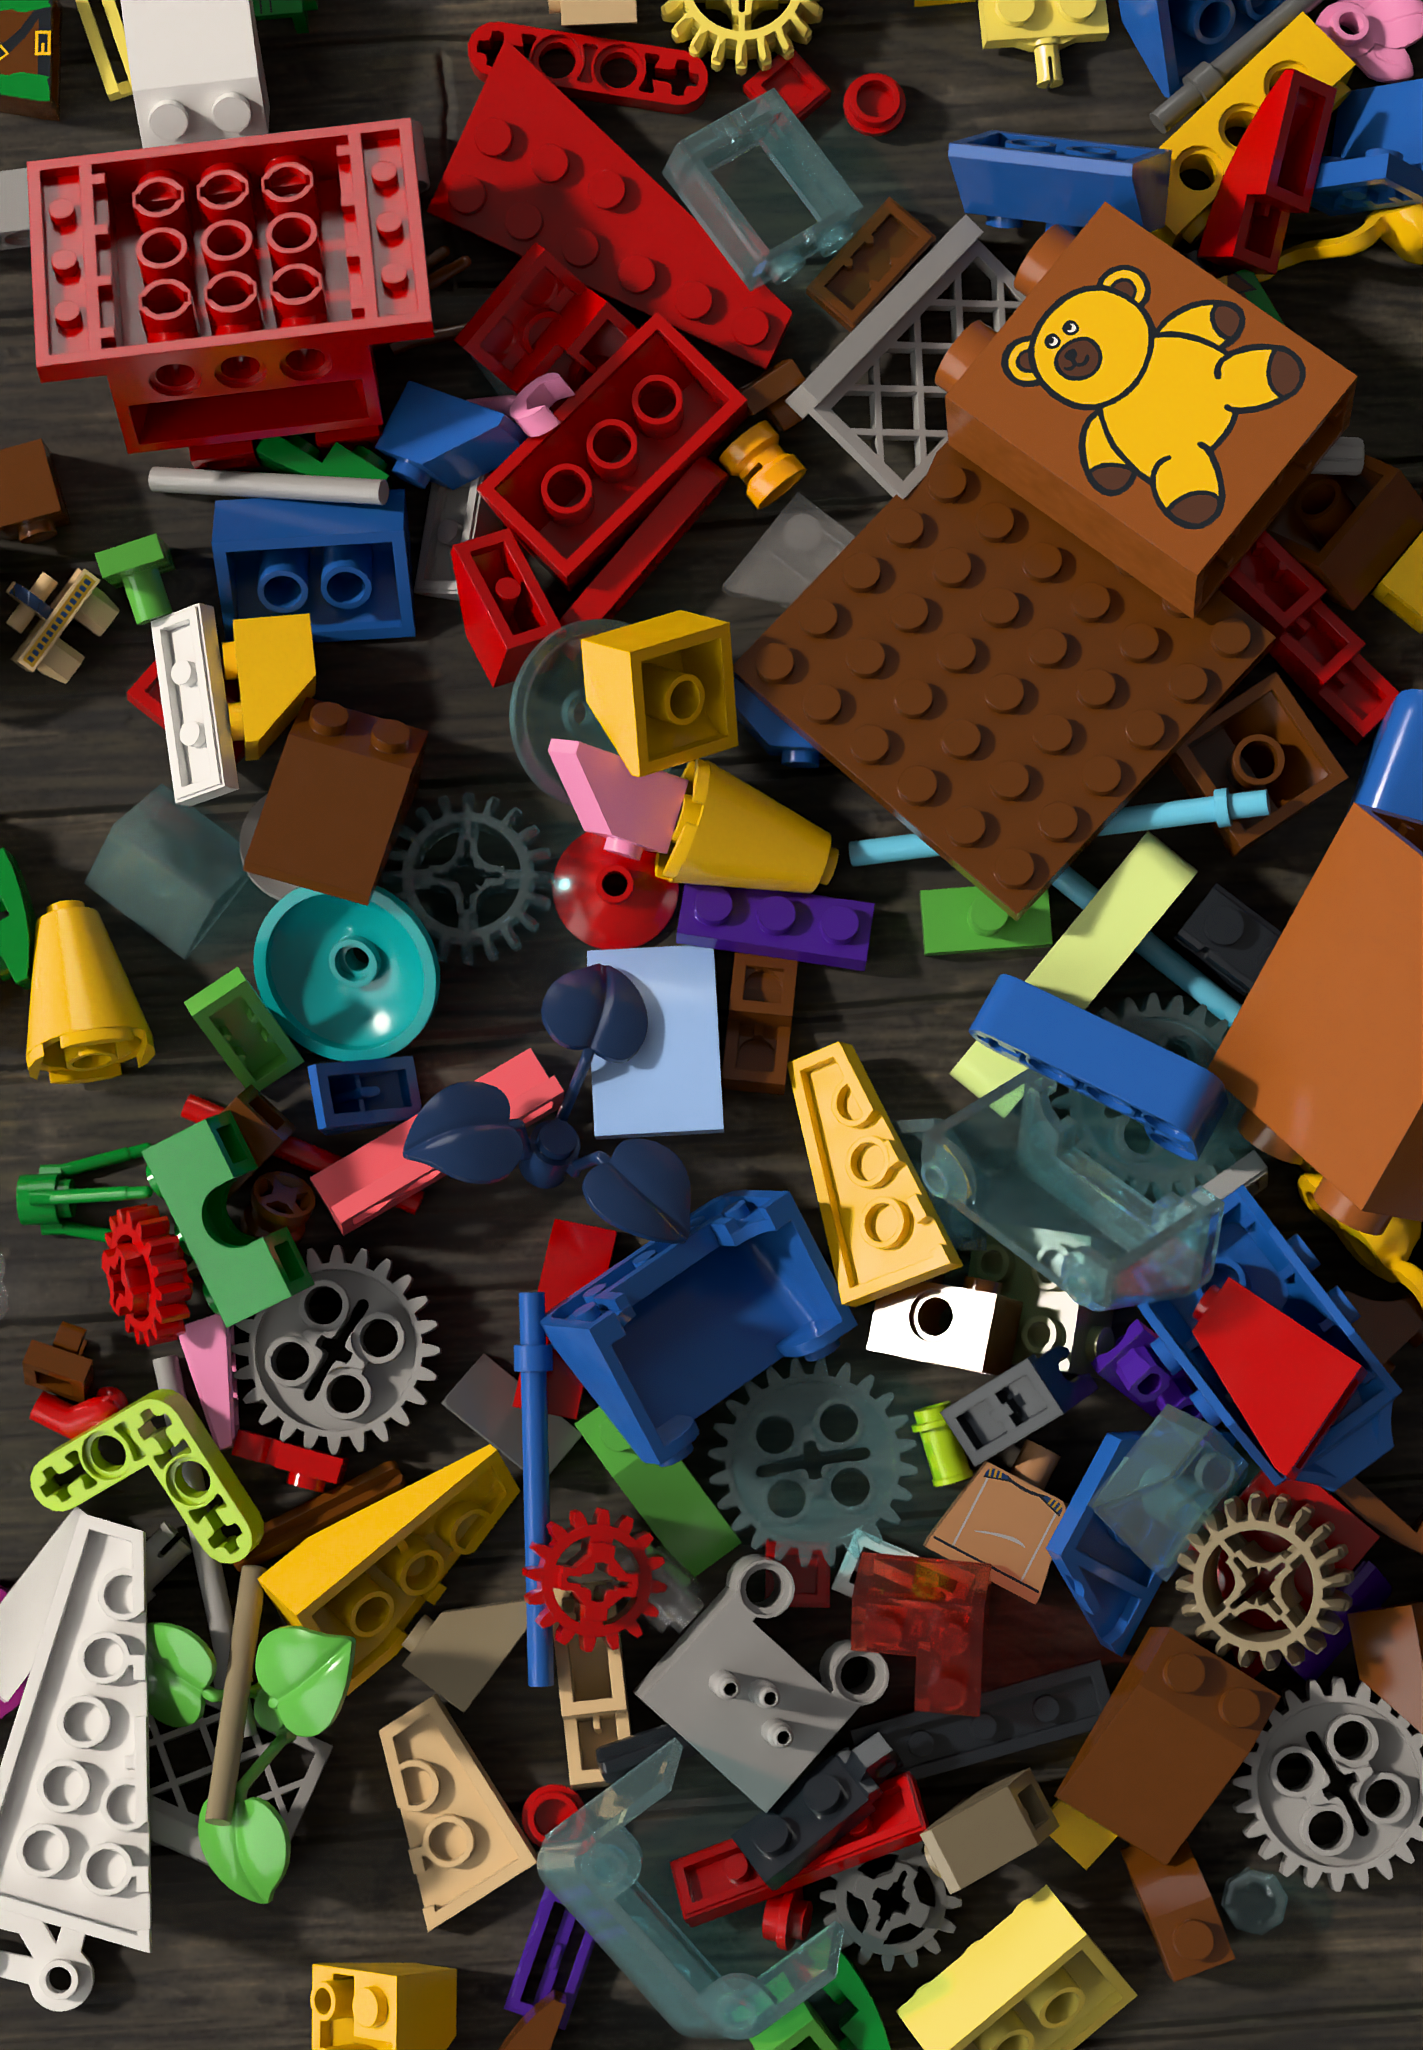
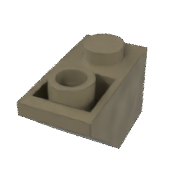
[920,1767,1060,1894]

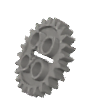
[231,1245,442,1455]
[1230,1676,1423,1892]

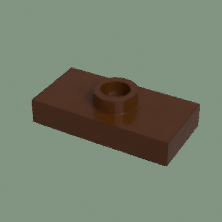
[806,196,937,333]

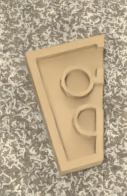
[379,1693,540,1932]

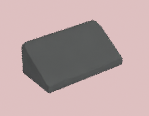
[441,1353,582,1476]

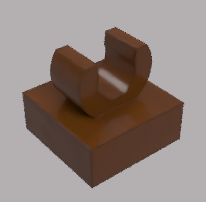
[738,359,805,432]
[22,1321,94,1403]

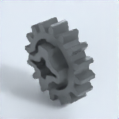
[820,1841,962,1971]

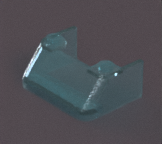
[537,1737,844,2040]

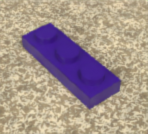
[676,884,875,971]

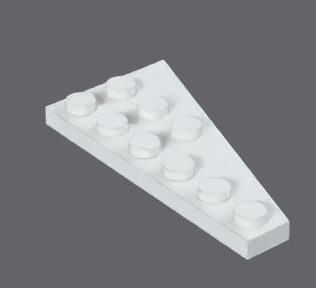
[0,1513,152,1953]

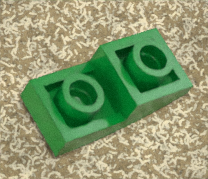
[255,434,394,490]
[0,848,36,990]
[813,1936,891,2050]

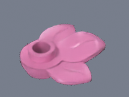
[1315,0,1423,83]

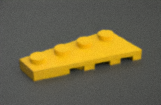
[787,1041,963,1307]

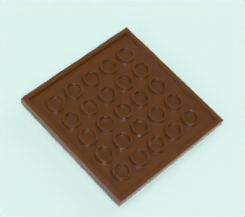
[733,441,1276,921]

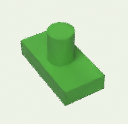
[94,533,176,625]
[920,886,1053,956]
[184,967,305,1092]

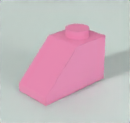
[548,738,689,860]

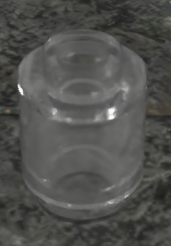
[611,1544,706,1634]

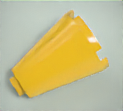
[655,759,839,894]
[26,900,156,1084]

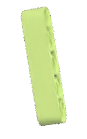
[949,831,1198,1114]

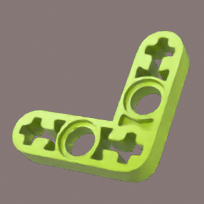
[30,1389,264,1564]

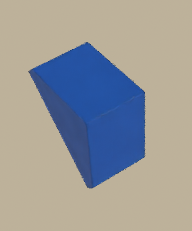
[307,1056,422,1136]

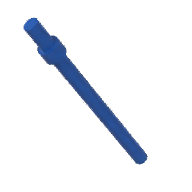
[513,1292,554,1687]

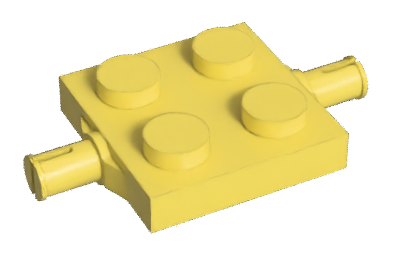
[978,0,1110,89]

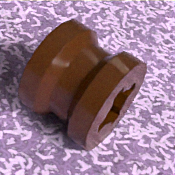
[241,1171,315,1246]

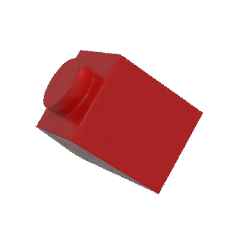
[451,528,564,688]

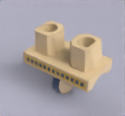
[6,568,120,684]

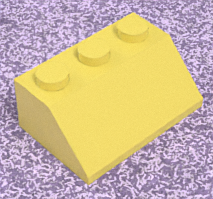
[896,1884,1138,2050]

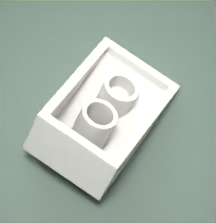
[120,0,270,148]

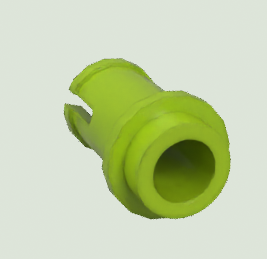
[911,1401,973,1487]

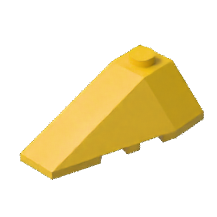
[257,1444,520,1696]

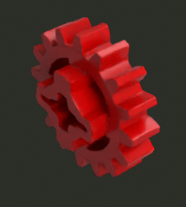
[102,1203,193,1347]
[522,1507,667,1652]

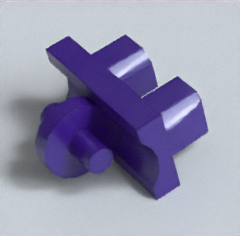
[1091,1319,1203,1434]

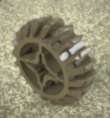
[1176,1491,1355,1671]

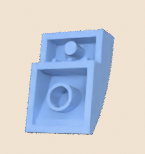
[587,945,724,1140]

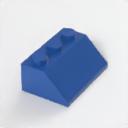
[948,130,1172,236]
[211,489,416,643]

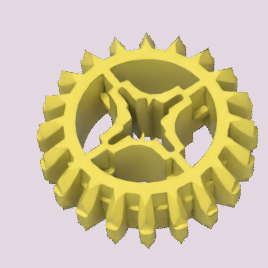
[661,0,823,76]

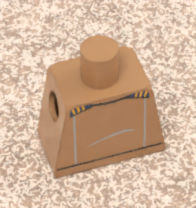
[923,1439,1068,1605]

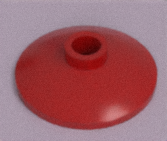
[552,832,679,950]

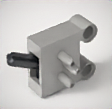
[596,1554,889,1813]

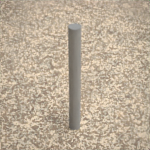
[148,467,389,505]

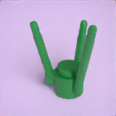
[16,1142,153,1243]

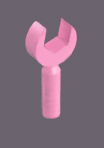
[466,373,575,437]

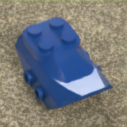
[1119,1185,1402,1493]

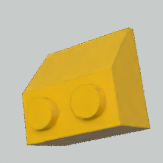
[581,610,739,777]

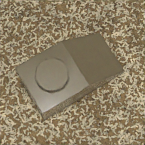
[401,1599,527,1713]

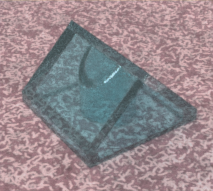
[84,784,250,961]

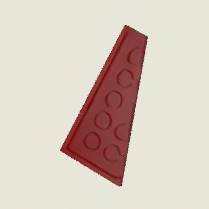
[427,38,794,371]

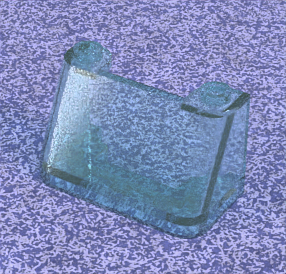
[921,1068,1225,1312]

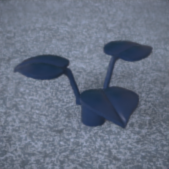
[403,963,691,1244]

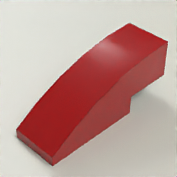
[1197,69,1337,275]
[512,1219,617,1420]

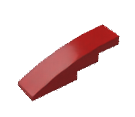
[1219,531,1400,746]

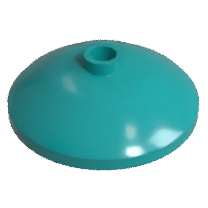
[253,886,440,1062]

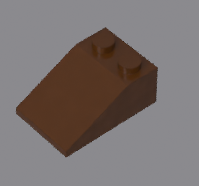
[243,697,429,906]
[1054,1627,1281,1865]

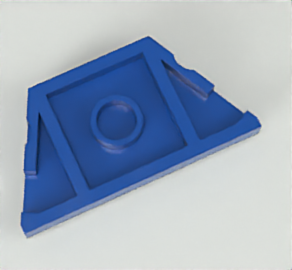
[1046,1426,1237,1657]

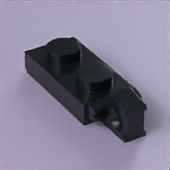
[731,1732,904,1891]

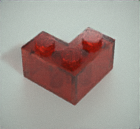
[851,1552,992,1717]

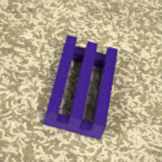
[504,1881,608,2030]

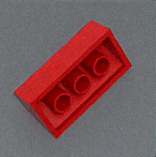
[476,311,748,592]

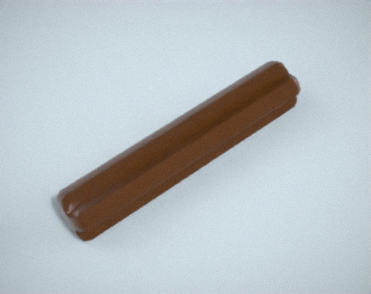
[233,1461,407,1572]

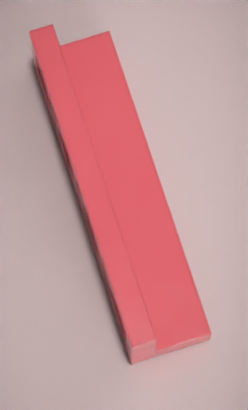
[310,1048,564,1236]

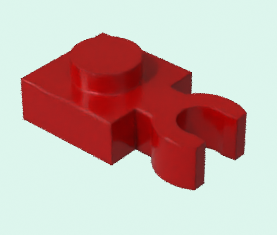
[231,1429,349,1493]

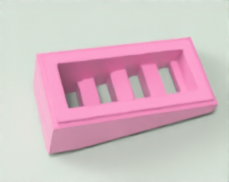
[178,1314,240,1450]

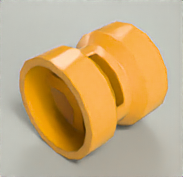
[719,420,807,509]

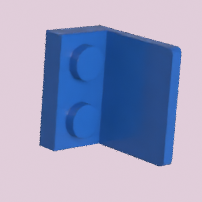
[1310,78,1423,216]

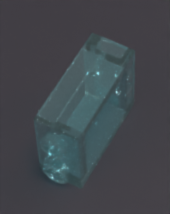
[662,88,864,292]

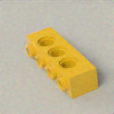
[1150,11,1356,249]

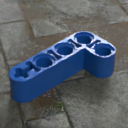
[969,974,1229,1161]

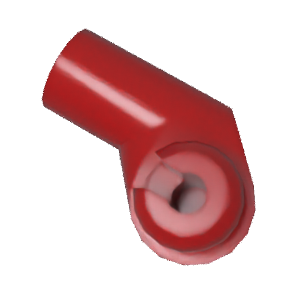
[29,1386,128,1439]

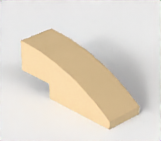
[553,1579,637,1791]

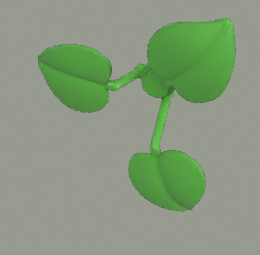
[147,1622,356,1904]

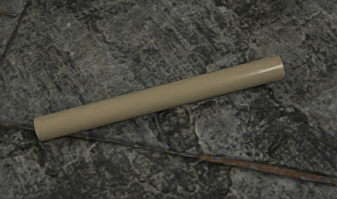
[205,1565,267,1826]

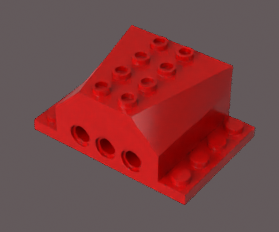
[27,118,434,454]

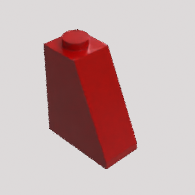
[1192,1277,1368,1482]

